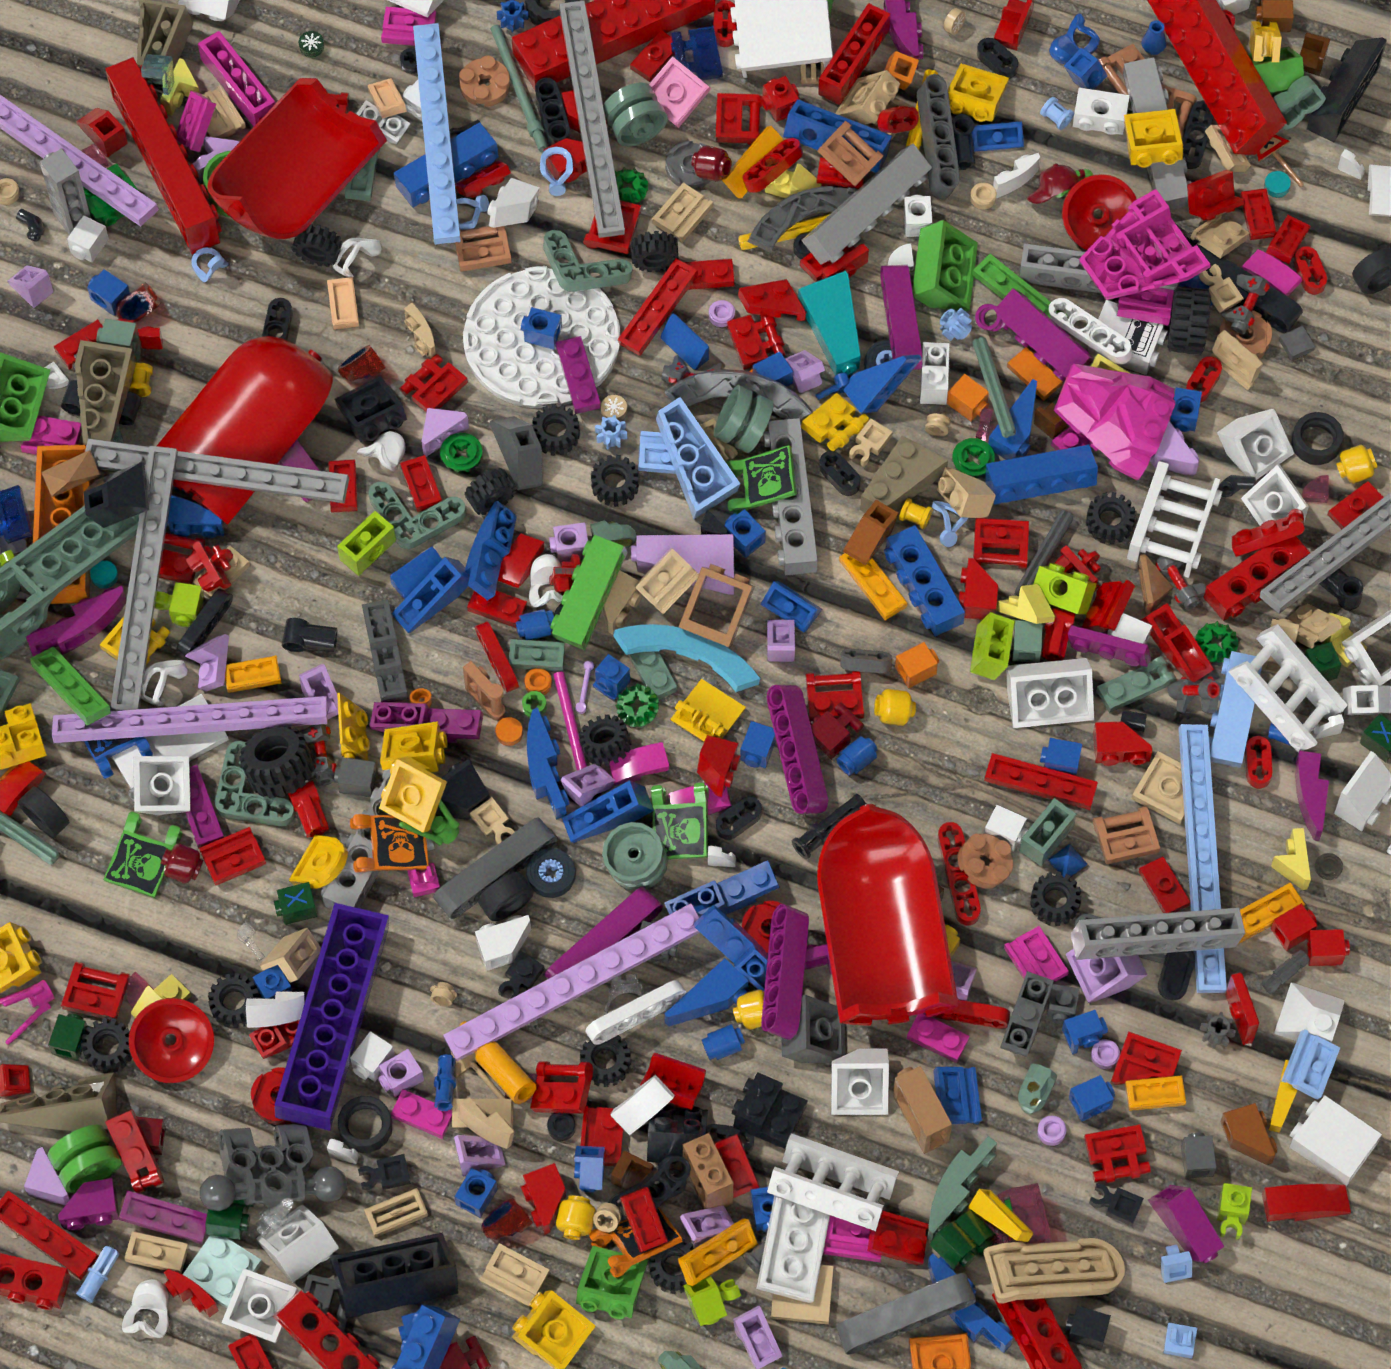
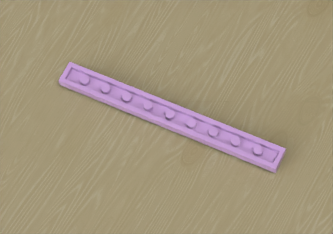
[0,95,159,227]
[52,696,327,743]
[443,904,700,1061]

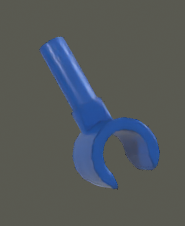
[816,373,850,400]

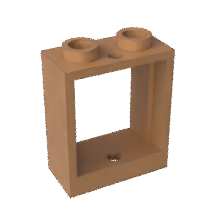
[679,564,755,647]
[893,1066,952,1154]
[683,1133,733,1209]

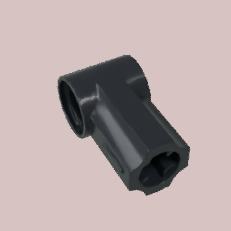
[952,114,975,170]
[1319,569,1363,610]
[281,618,338,652]

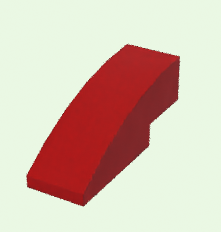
[1140,603,1214,682]
[1262,1184,1351,1222]

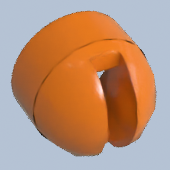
[410,688,432,708]

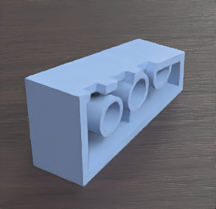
[656,397,740,520]
[1209,651,1262,768]

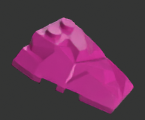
[1079,189,1211,300]
[1054,364,1176,480]

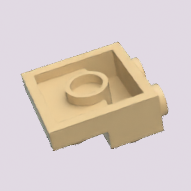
[835,70,900,125]

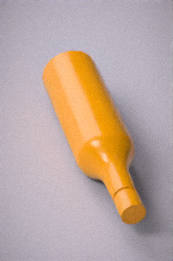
[459,1021,536,1104]

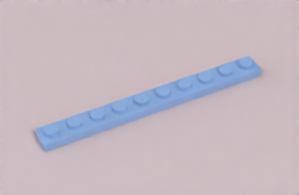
[413,23,461,245]
[1178,724,1227,993]

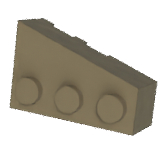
[137,0,194,85]
[860,435,948,513]

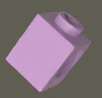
[549,522,588,562]
[378,1049,424,1097]

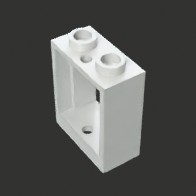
[1342,610,1391,685]

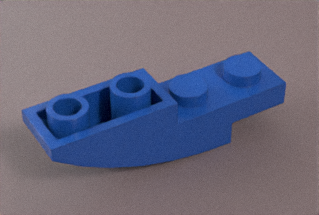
[167,495,225,538]
[465,501,517,601]
[527,708,570,820]
[665,860,780,918]
[694,905,768,991]
[928,1253,1013,1353]

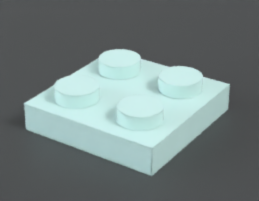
[183,1235,262,1308]

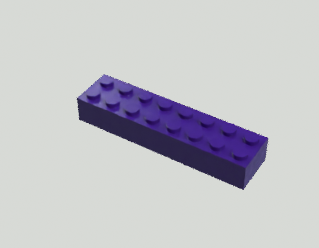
[275,903,389,1131]

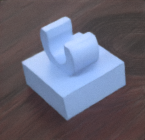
[1161,1245,1192,1283]
[1163,1323,1197,1359]

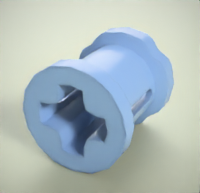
[1040,97,1074,130]

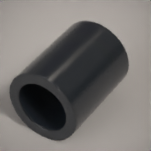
[1120,710,1147,733]

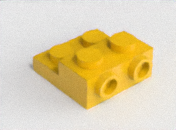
[948,63,1009,122]
[1124,109,1183,168]
[380,721,447,773]
[379,756,447,833]
[0,922,42,994]
[512,1290,596,1369]

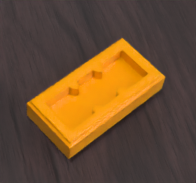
[225,655,281,693]
[1125,1076,1186,1111]

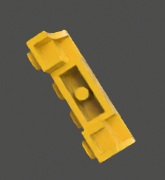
[0,703,47,770]

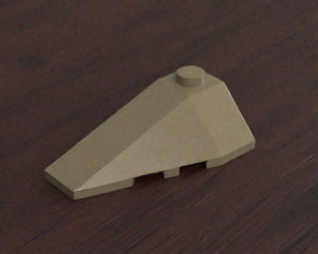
[75,340,137,445]
[0,1072,117,1132]

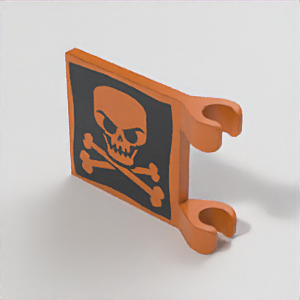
[350,814,429,872]
[589,1207,683,1277]

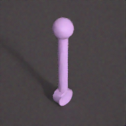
[576,660,594,714]

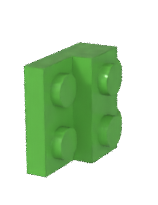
[576,1246,648,1319]

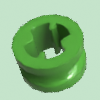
[522,691,547,718]

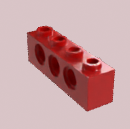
[818,3,891,105]
[1203,536,1310,621]
[0,1253,71,1310]
[272,1290,381,1369]
[992,1293,1082,1369]

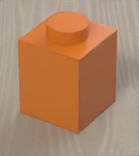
[884,51,919,90]
[947,374,989,422]
[895,642,939,689]

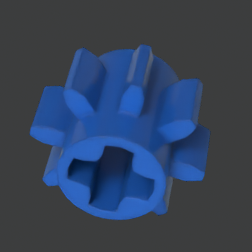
[497,0,529,32]

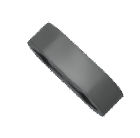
[840,649,892,673]

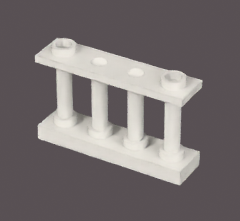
[1127,461,1222,578]
[1229,624,1347,753]
[767,1133,899,1231]

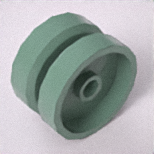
[603,82,668,147]
[713,385,773,453]
[602,822,668,891]

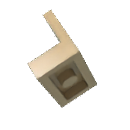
[260,928,321,983]

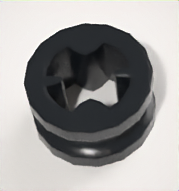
[400,48,418,74]

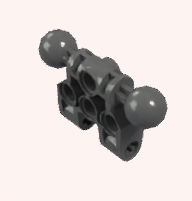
[200,1124,347,1211]

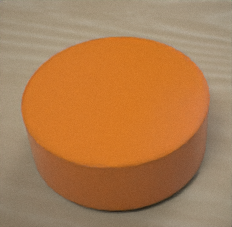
[524,668,552,695]
[495,717,523,746]

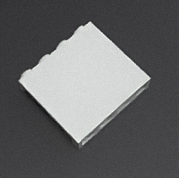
[731,0,833,78]

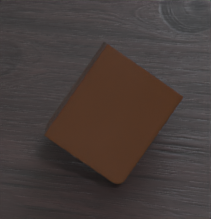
[1300,33,1330,76]
[1034,402,1069,440]
[611,1150,655,1190]

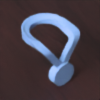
[540,147,573,196]
[456,195,489,230]
[191,248,229,282]
[932,501,968,547]

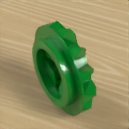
[615,167,648,204]
[440,433,482,473]
[952,438,995,478]
[1195,621,1239,663]
[615,684,659,727]

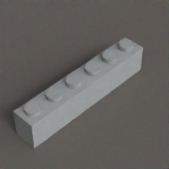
[1123,57,1191,210]
[801,144,932,264]

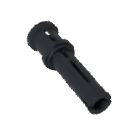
[791,793,866,860]

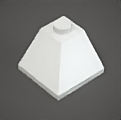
[1217,409,1294,480]
[1274,982,1345,1043]
[831,1049,889,1115]

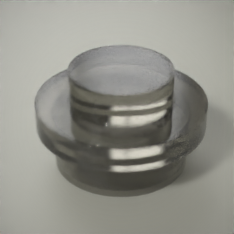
[1315,853,1343,880]

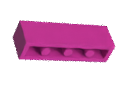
[198,31,276,127]

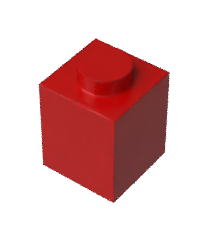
[1271,903,1317,951]
[1306,929,1350,966]

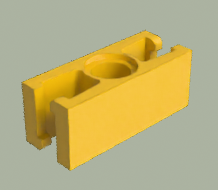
[1249,21,1282,62]

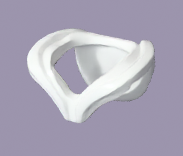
[332,238,382,277]
[357,431,405,471]
[529,554,563,607]
[141,660,188,707]
[122,1279,169,1338]

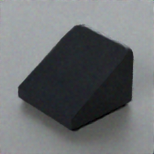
[701,510,727,535]

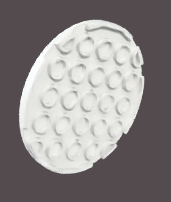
[463,266,620,409]

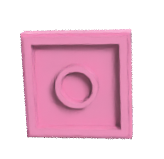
[649,56,711,128]

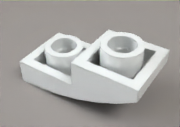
[356,100,410,144]
[993,153,1040,198]
[1368,165,1391,217]
[246,992,305,1028]
[610,1075,675,1135]

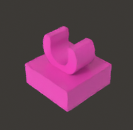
[407,862,440,898]

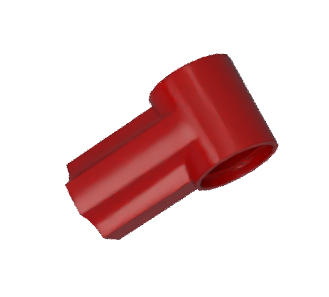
[1041,607,1076,661]
[288,780,329,838]

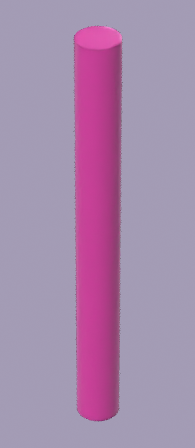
[553,672,587,770]

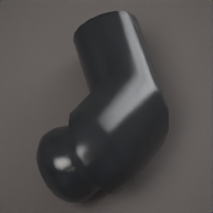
[16,209,44,242]
[1218,475,1256,498]

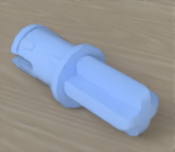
[76,1246,119,1303]

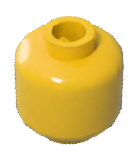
[1336,445,1378,484]
[874,689,916,726]
[733,989,764,1030]
[556,1195,595,1240]

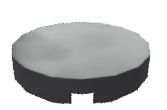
[665,141,710,189]

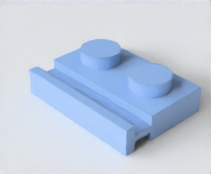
[638,431,676,474]
[1281,1029,1340,1100]

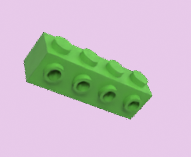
[551,534,627,650]

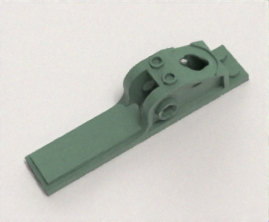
[0,506,139,660]

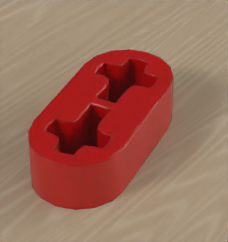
[713,0,737,48]
[877,106,919,133]
[1294,246,1327,295]
[1186,356,1222,403]
[1245,736,1273,789]

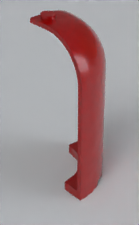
[207,78,387,239]
[157,336,333,525]
[817,804,959,1026]

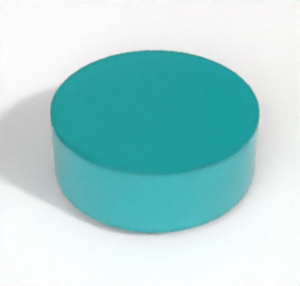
[1264,171,1291,198]
[90,561,118,589]

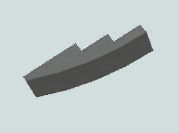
[362,599,408,702]

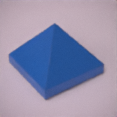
[1048,844,1087,878]

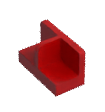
[993,0,1034,51]

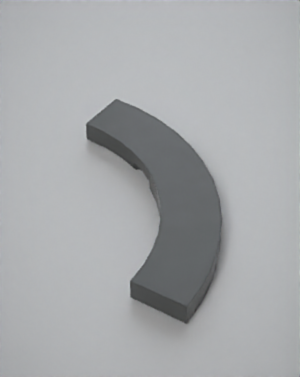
[747,186,858,253]
[664,369,813,421]

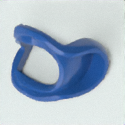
[1049,14,1100,64]

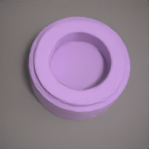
[709,300,735,327]
[1091,1039,1120,1069]
[1037,1116,1066,1146]

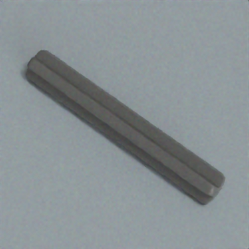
[1014,510,1073,596]

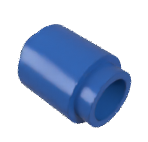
[515,609,554,640]
[836,736,878,776]
[701,1024,745,1060]

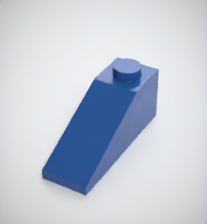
[844,355,922,413]
[988,379,1037,460]
[391,557,470,633]
[562,780,654,843]
[664,958,749,1027]

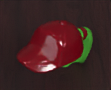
[1026,163,1093,204]

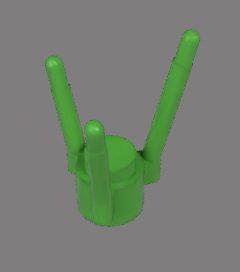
[399,800,460,846]

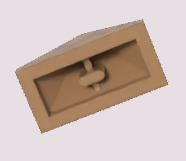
[41,450,101,497]
[1138,554,1173,615]

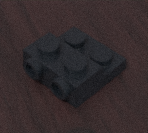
[334,376,407,443]
[731,1072,808,1149]

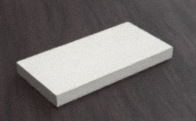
[112,694,229,789]
[756,1195,830,1303]

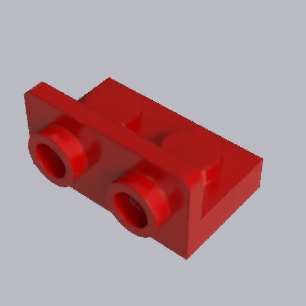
[1187,170,1244,220]

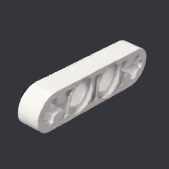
[1049,298,1133,364]
[585,980,686,1045]

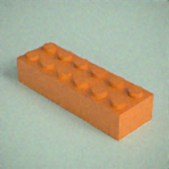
[33,445,94,604]

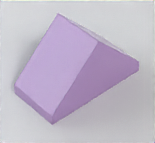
[7,265,53,308]
[422,408,469,457]
[299,664,339,720]
[951,961,977,1001]
[454,1135,505,1176]
[24,1147,70,1205]

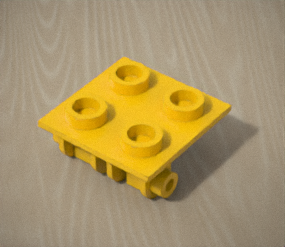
[670,678,746,742]
[337,693,370,761]

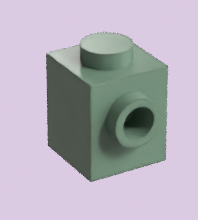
[1012,619,1042,663]

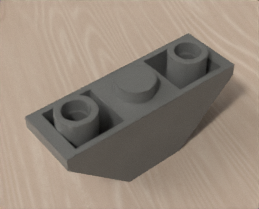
[489,416,543,490]
[1000,971,1054,1057]

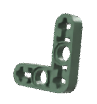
[543,230,633,292]
[369,482,466,549]
[215,741,295,826]

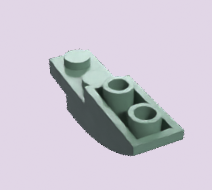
[927,1136,997,1242]

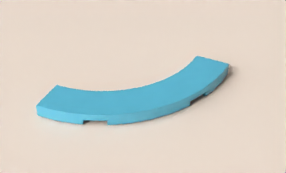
[613,624,760,692]

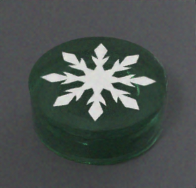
[298,31,324,57]

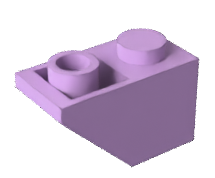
[1150,421,1199,476]

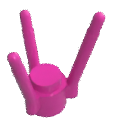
[0,980,55,1045]

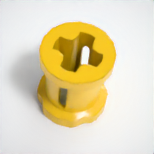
[129,363,153,397]
[899,498,933,530]

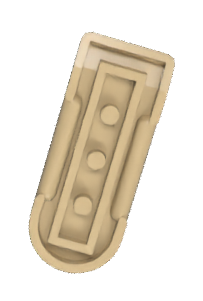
[984,1238,1125,1303]

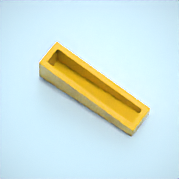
[1269,1060,1298,1133]
[968,1189,1033,1242]

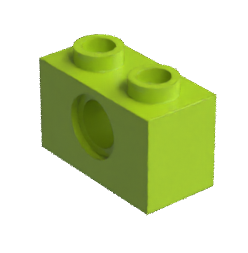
[337,511,396,576]
[1033,563,1097,614]

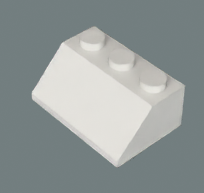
[1006,658,1094,728]

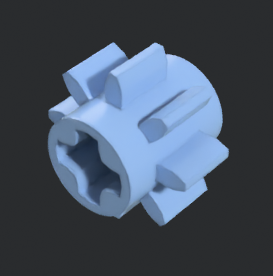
[940,308,972,341]
[595,415,628,449]

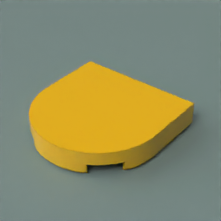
[289,835,348,889]

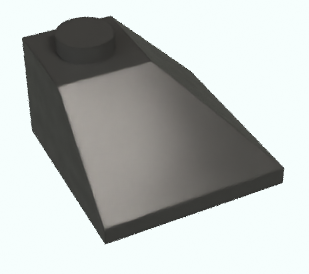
[781,995,845,1063]

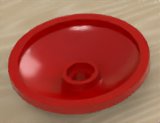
[1062,174,1137,250]
[129,998,214,1083]

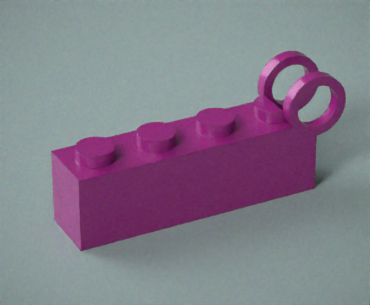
[975,288,1095,382]

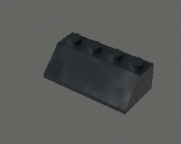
[1306,37,1387,143]
[330,1232,459,1318]

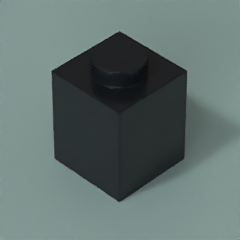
[1065,1306,1111,1350]

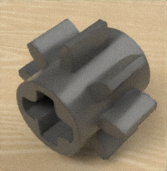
[1200,1012,1236,1049]

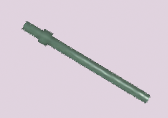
[490,25,548,152]

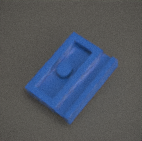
[933,1067,982,1124]

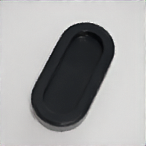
[1158,951,1195,1000]

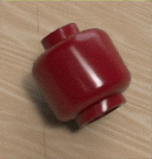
[691,145,732,182]
[160,843,204,884]

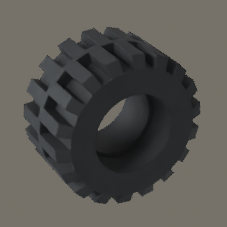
[1167,286,1211,355]
[239,725,315,798]

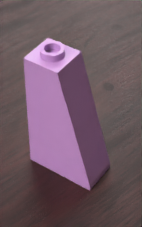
[631,534,734,595]

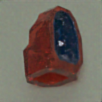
[116,282,161,322]
[338,345,386,381]
[481,1198,533,1240]

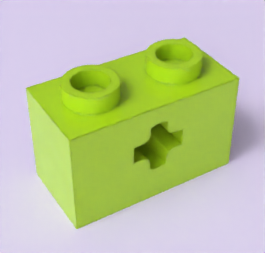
[970,612,1015,680]

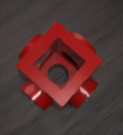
[760,76,799,122]

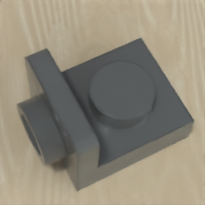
[1046,984,1080,1025]

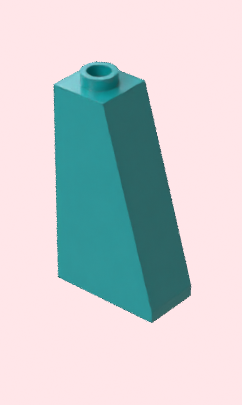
[798,271,861,376]

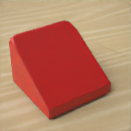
[0,1064,31,1097]

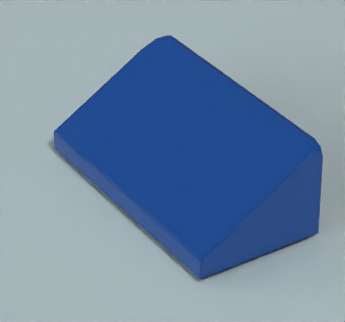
[972,122,1024,152]
[661,314,709,370]
[390,546,442,600]
[760,581,822,633]

